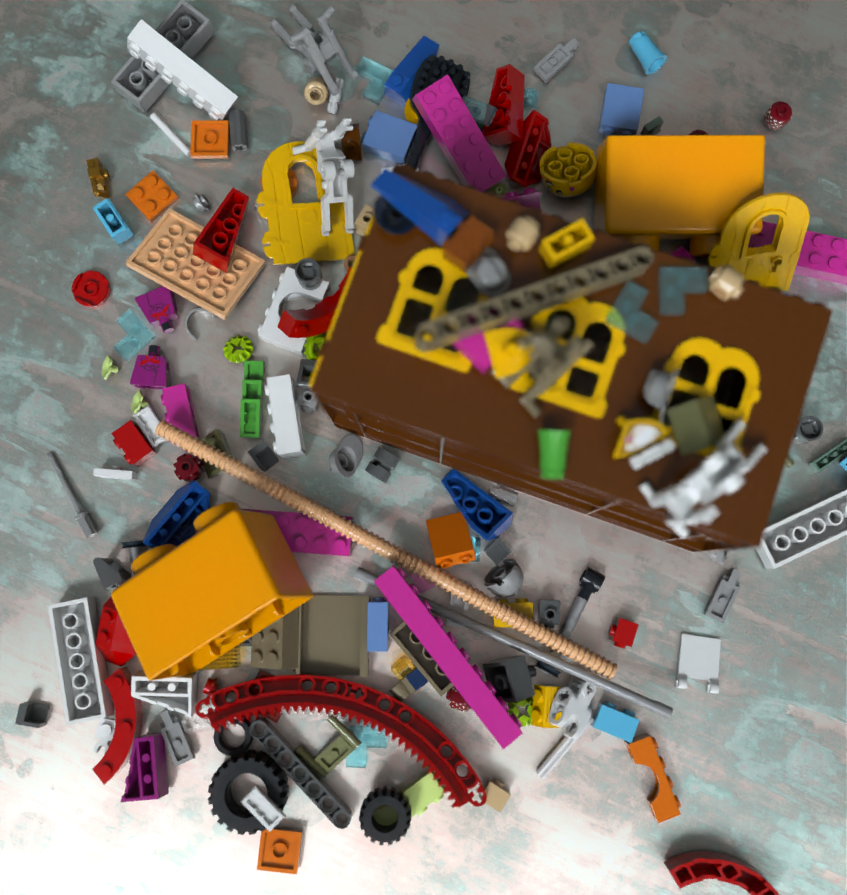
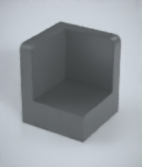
[248,441,279,472]
[483,537,512,565]
[15,701,50,728]

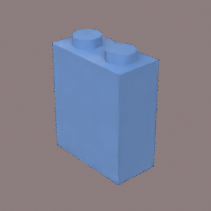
[598,83,644,136]
[361,110,417,164]
[367,597,390,652]

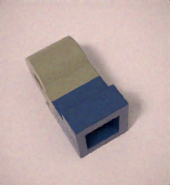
[390,667,428,702]

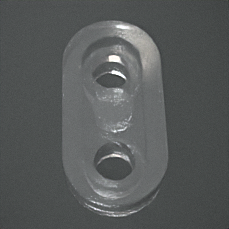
[181,709,215,734]

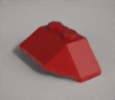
[504,110,552,188]
[95,597,136,667]

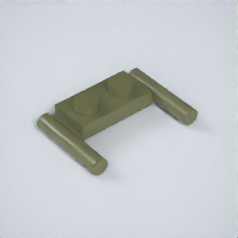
[295,714,362,778]

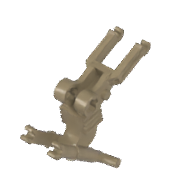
[490,316,594,418]

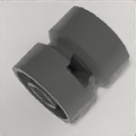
[295,258,323,290]
[793,416,823,444]
[365,447,400,483]

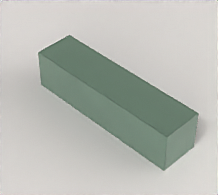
[808,437,847,473]

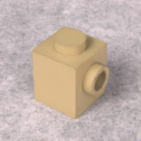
[354,204,374,237]
[479,778,511,813]

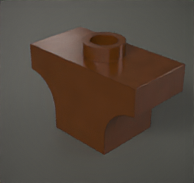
[341,124,362,161]

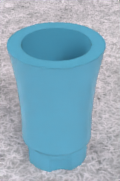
[629,31,668,75]

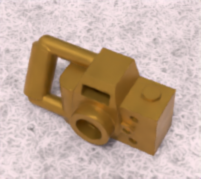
[86,158,110,199]

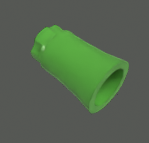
[537,430,571,479]

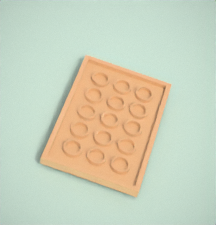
[126,208,266,320]

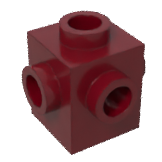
[173,453,205,482]

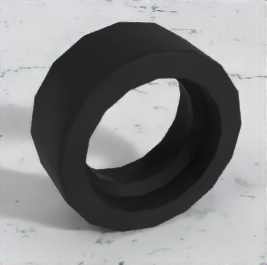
[213,718,253,756]

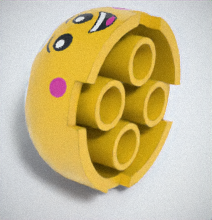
[540,142,597,197]

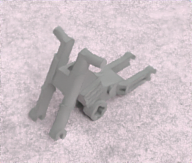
[269,4,359,96]

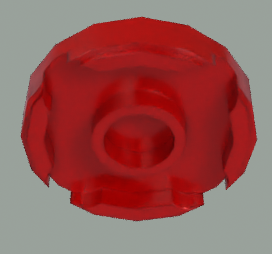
[72,270,111,308]

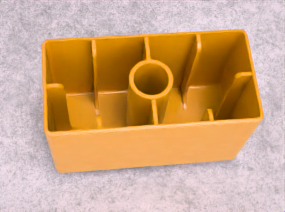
[594,135,766,257]
[111,502,313,681]

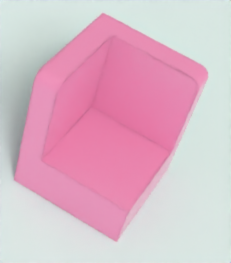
[409,572,435,594]

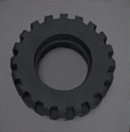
[208,750,289,835]

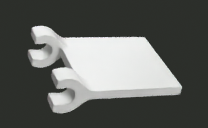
[675,634,721,694]

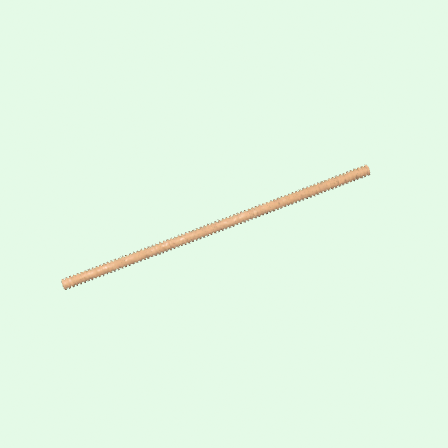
[155,419,617,680]

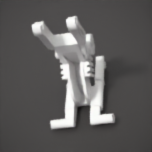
[292,118,355,237]
[639,419,767,538]

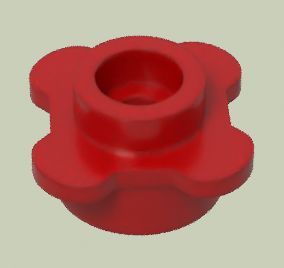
[202,678,219,697]

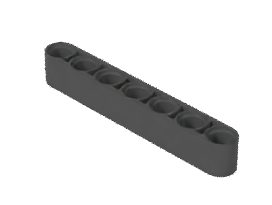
[249,717,352,829]

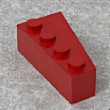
[482,64,525,147]
[193,187,249,273]

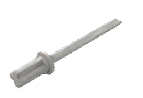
[47,452,97,539]

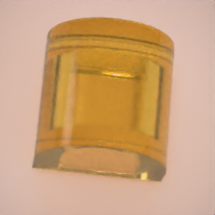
[391,654,416,681]

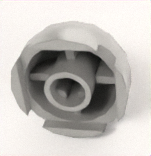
[484,559,524,597]

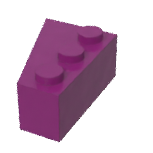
[121,732,169,802]

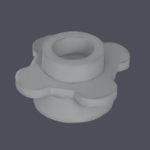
[192,192,210,212]

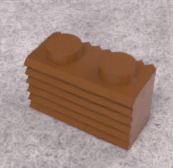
[443,216,494,273]

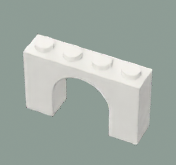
[258,267,331,356]

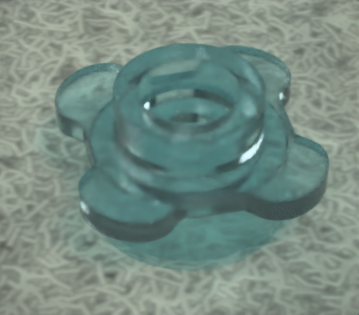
[524,88,539,108]

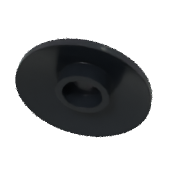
[373,195,416,235]

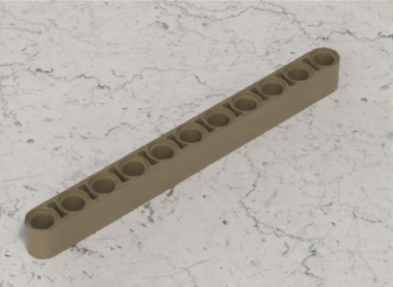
[414,247,654,352]

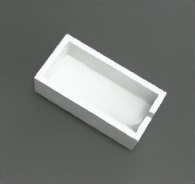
[264,374,306,459]

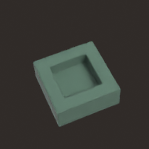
[640,116,664,135]

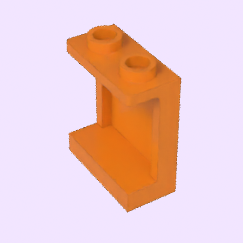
[425,512,476,569]

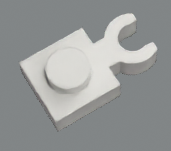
[94,717,116,755]

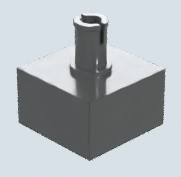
[482,655,537,703]

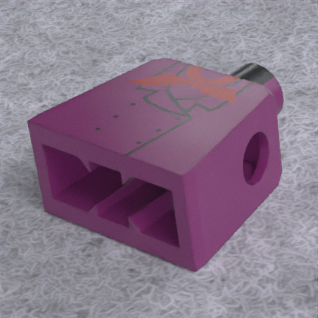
[135,286,179,333]
[130,345,171,390]

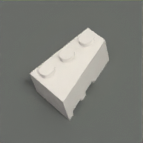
[131,670,198,718]

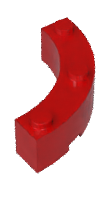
[277,267,352,338]
[92,666,143,785]
[664,851,779,895]

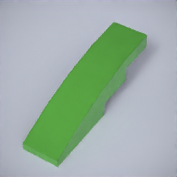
[240,361,265,438]

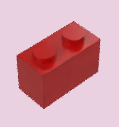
[111,420,157,467]

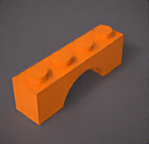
[624,733,681,823]

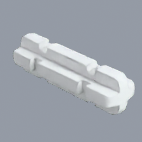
[327,77,344,114]
[629,438,675,469]

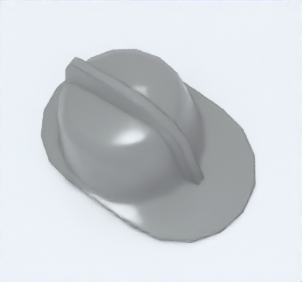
[466,248,510,297]
[644,368,679,424]
[329,434,363,477]

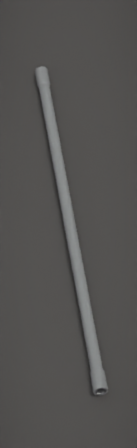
[354,567,673,720]

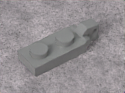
[533,38,579,83]
[704,568,741,623]
[160,709,195,767]

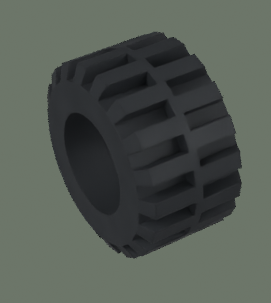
[359,786,411,845]

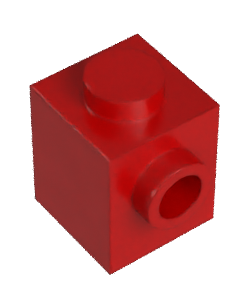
[608,617,639,649]

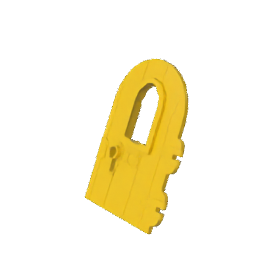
[256,141,355,265]
[708,192,810,291]

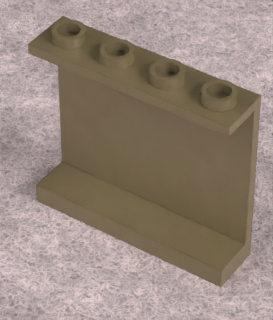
[293,595,370,677]

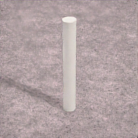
[150,113,191,156]

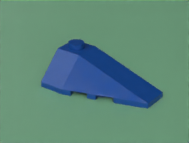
[384,36,439,107]
[370,168,470,246]
[441,469,513,541]

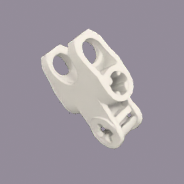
[548,676,597,740]

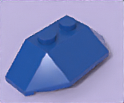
[143,480,210,549]

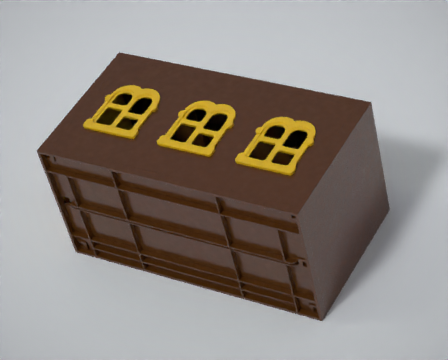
[308,164,833,553]

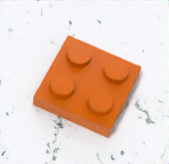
[190,120,230,159]
[125,170,179,223]
[257,827,303,875]

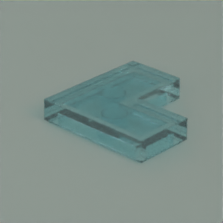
[356,56,393,106]
[463,95,497,127]
[658,267,708,315]
[605,280,659,344]
[114,309,156,362]
[346,725,387,768]

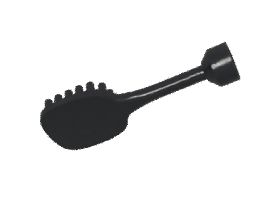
[406,55,471,170]

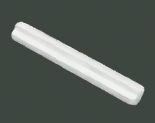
[536,716,594,779]

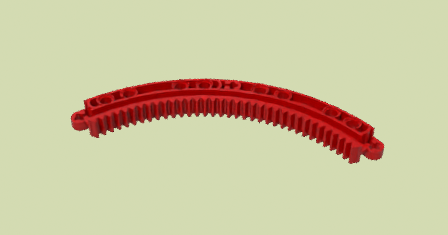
[195,675,487,809]

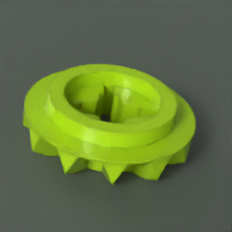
[223,334,253,363]
[303,334,326,360]
[508,697,533,726]

